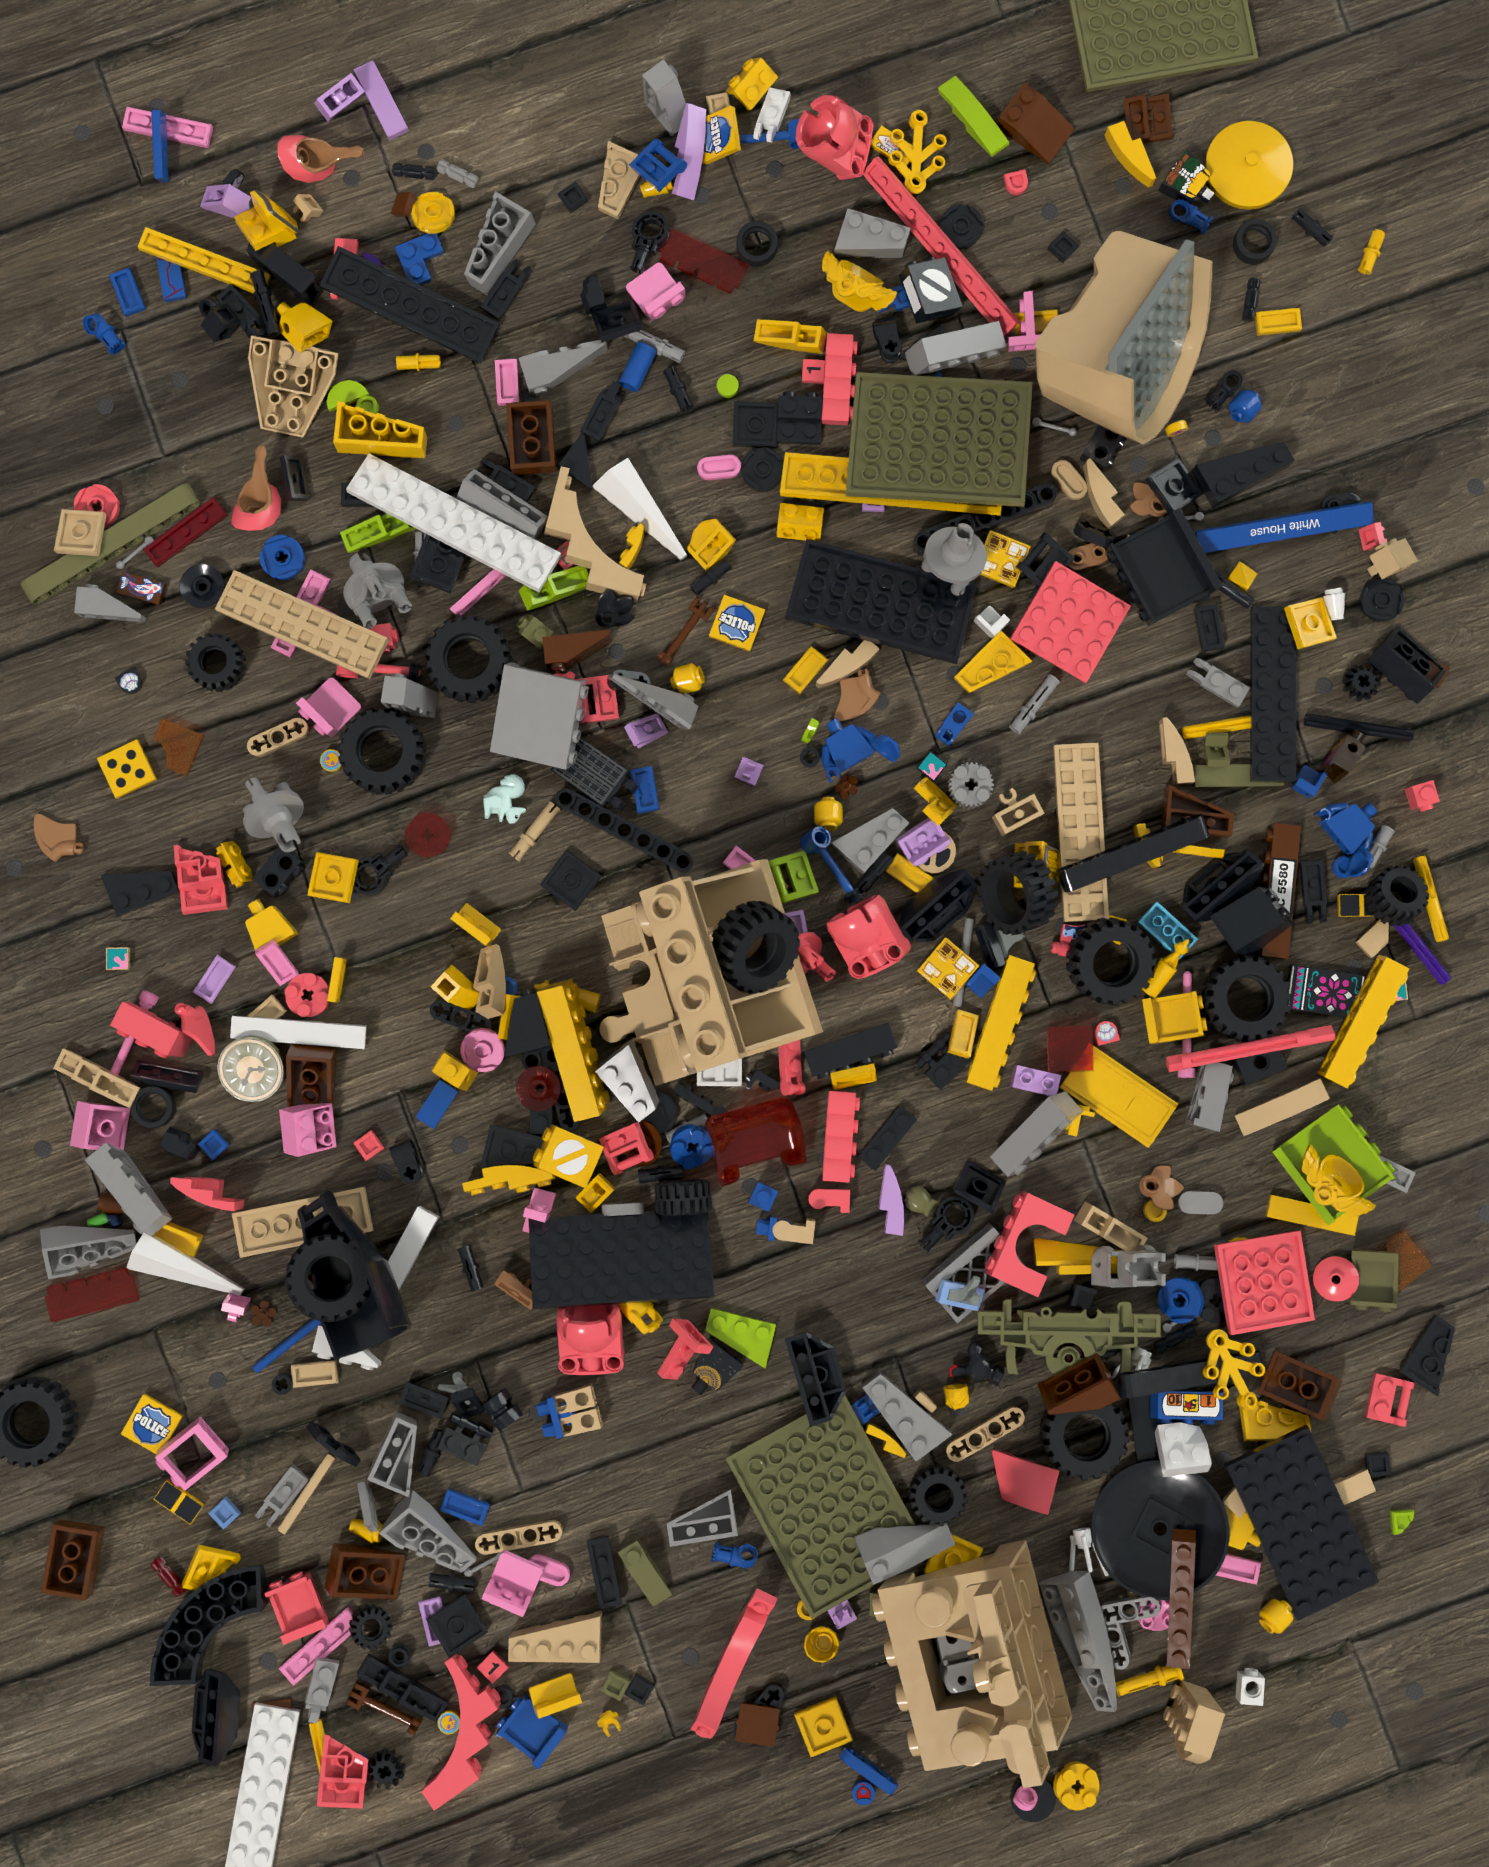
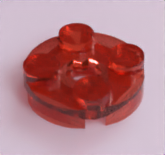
[405,813,451,858]

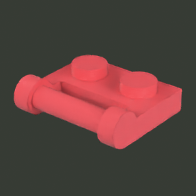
[576,675,619,724]
[599,1122,654,1176]
[1364,1373,1415,1427]

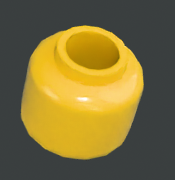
[670,663,705,695]
[814,797,843,831]
[1259,1599,1293,1634]

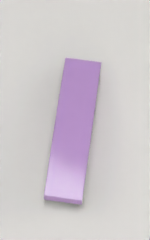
[353,60,409,141]
[672,103,706,200]

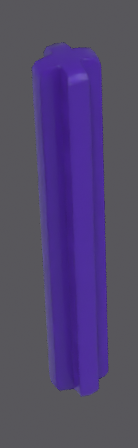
[1394,923,1451,985]

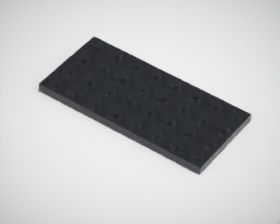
[785,539,977,665]
[528,1210,714,1310]
[1224,1425,1379,1621]

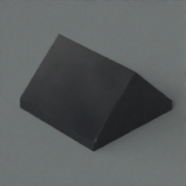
[950,1160,1006,1214]

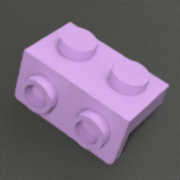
[895,817,951,866]

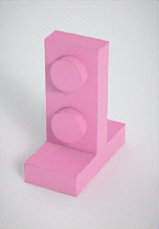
[1008,291,1041,352]
[522,1187,556,1233]

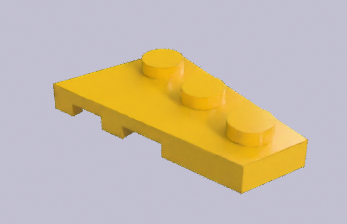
[954,631,1032,694]
[1239,1399,1312,1441]

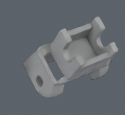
[1091,1244,1166,1288]
[935,1636,988,1694]

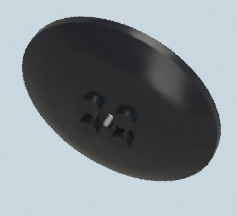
[1092,1460,1230,1600]

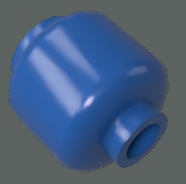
[1228,390,1262,423]

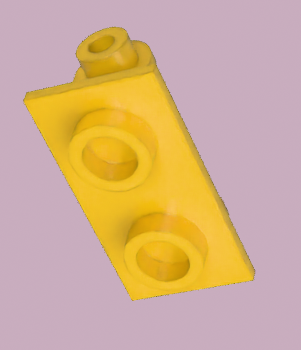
[216,841,253,888]

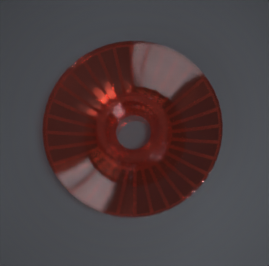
[516,1066,561,1111]

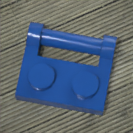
[629,139,687,192]

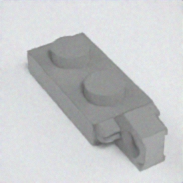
[305,1657,339,1723]

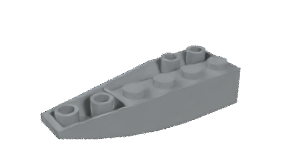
[1039,1571,1117,1712]

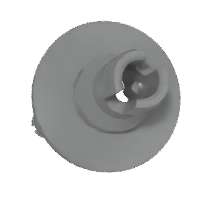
[921,523,987,596]
[343,553,412,629]
[243,777,304,852]

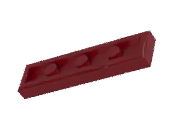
[143,497,228,568]

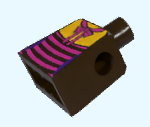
[1317,730,1366,783]

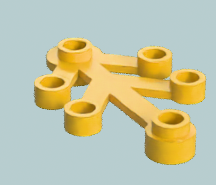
[888,110,947,194]
[1203,1329,1265,1410]

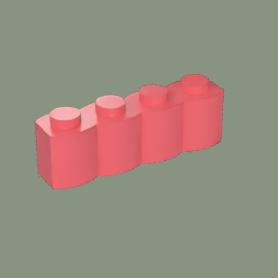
[821,333,857,426]
[822,1091,860,1183]

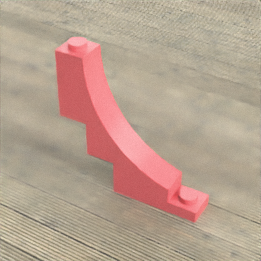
[691,1589,777,1739]

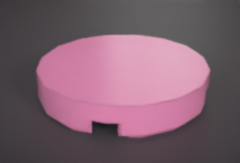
[460,1028,505,1072]

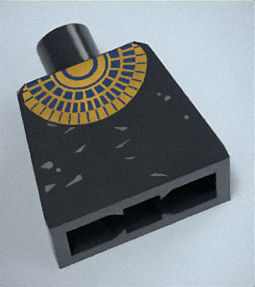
[691,1337,744,1395]

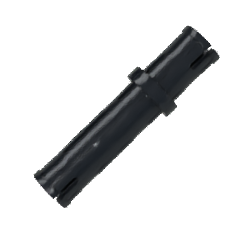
[250,270,281,338]

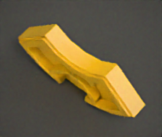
[1174,845,1225,858]

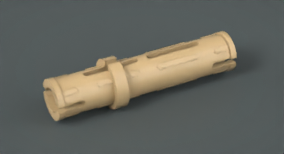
[508,801,560,862]

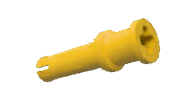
[1115,1665,1184,1697]

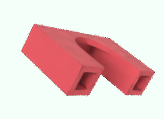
[984,1191,1074,1297]

